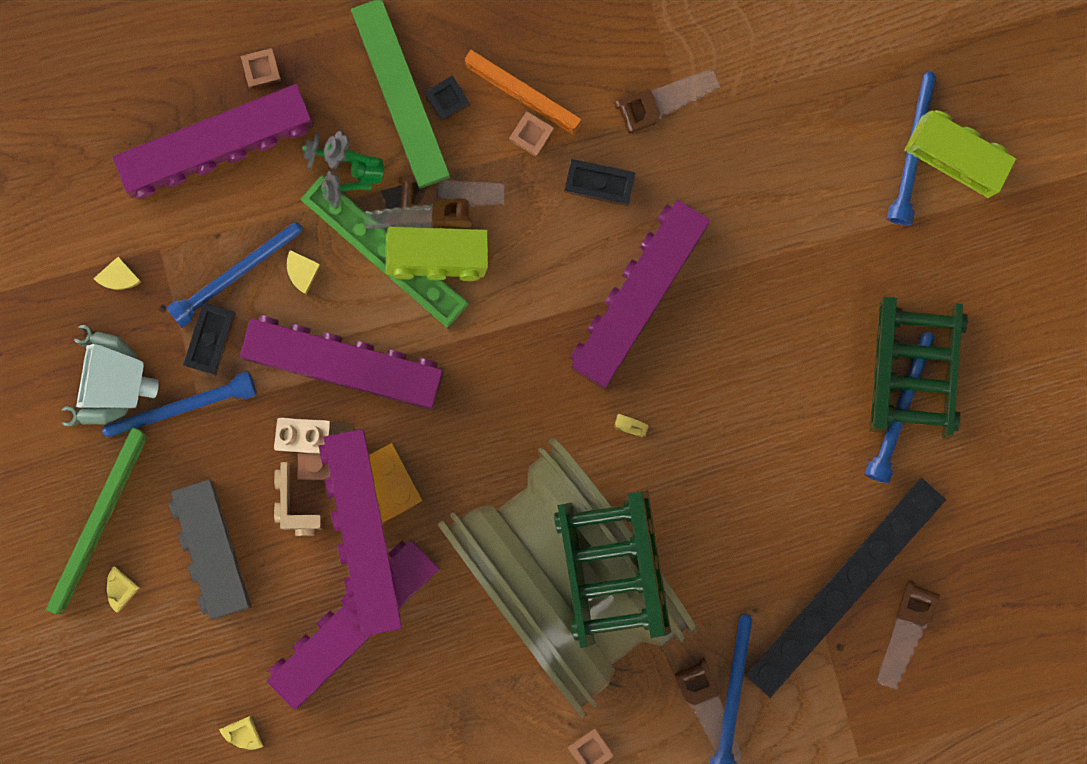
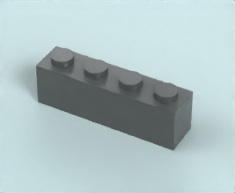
[169,480,252,620]

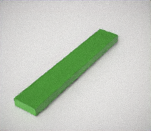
[351,0,450,189]
[300,175,469,329]
[46,427,148,615]

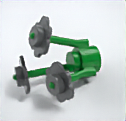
[302,131,384,209]

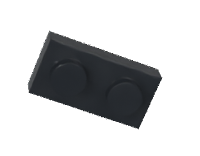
[564,159,635,206]
[183,303,236,376]

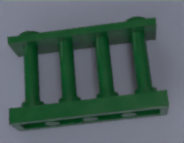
[869,297,968,439]
[554,490,671,648]

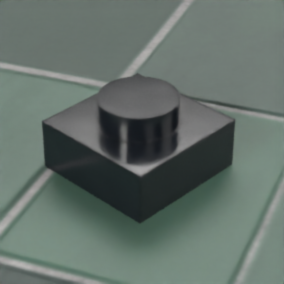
[425,75,470,122]

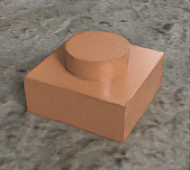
[241,48,281,90]
[509,111,554,158]
[297,453,331,480]
[567,728,614,764]

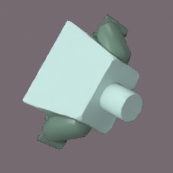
[61,325,159,426]

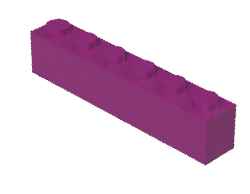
[112,84,313,199]
[569,199,711,390]
[240,315,443,411]
[319,429,402,637]
[266,540,440,710]

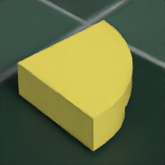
[287,250,320,295]
[93,257,141,290]
[614,414,649,438]
[106,566,140,613]
[219,716,264,750]

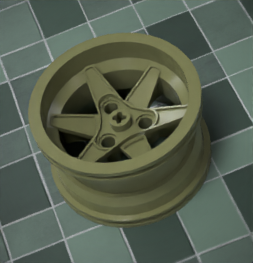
[437,438,698,718]

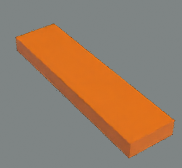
[465,50,581,135]

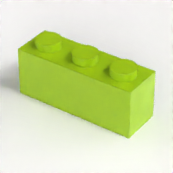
[904,110,1016,198]
[386,227,488,281]

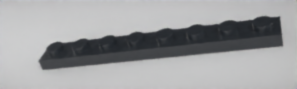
[745,478,946,698]

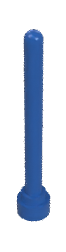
[887,72,936,225]
[166,222,302,328]
[864,332,934,484]
[102,371,257,437]
[709,614,752,764]

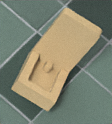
[274,418,354,454]
[274,462,323,536]

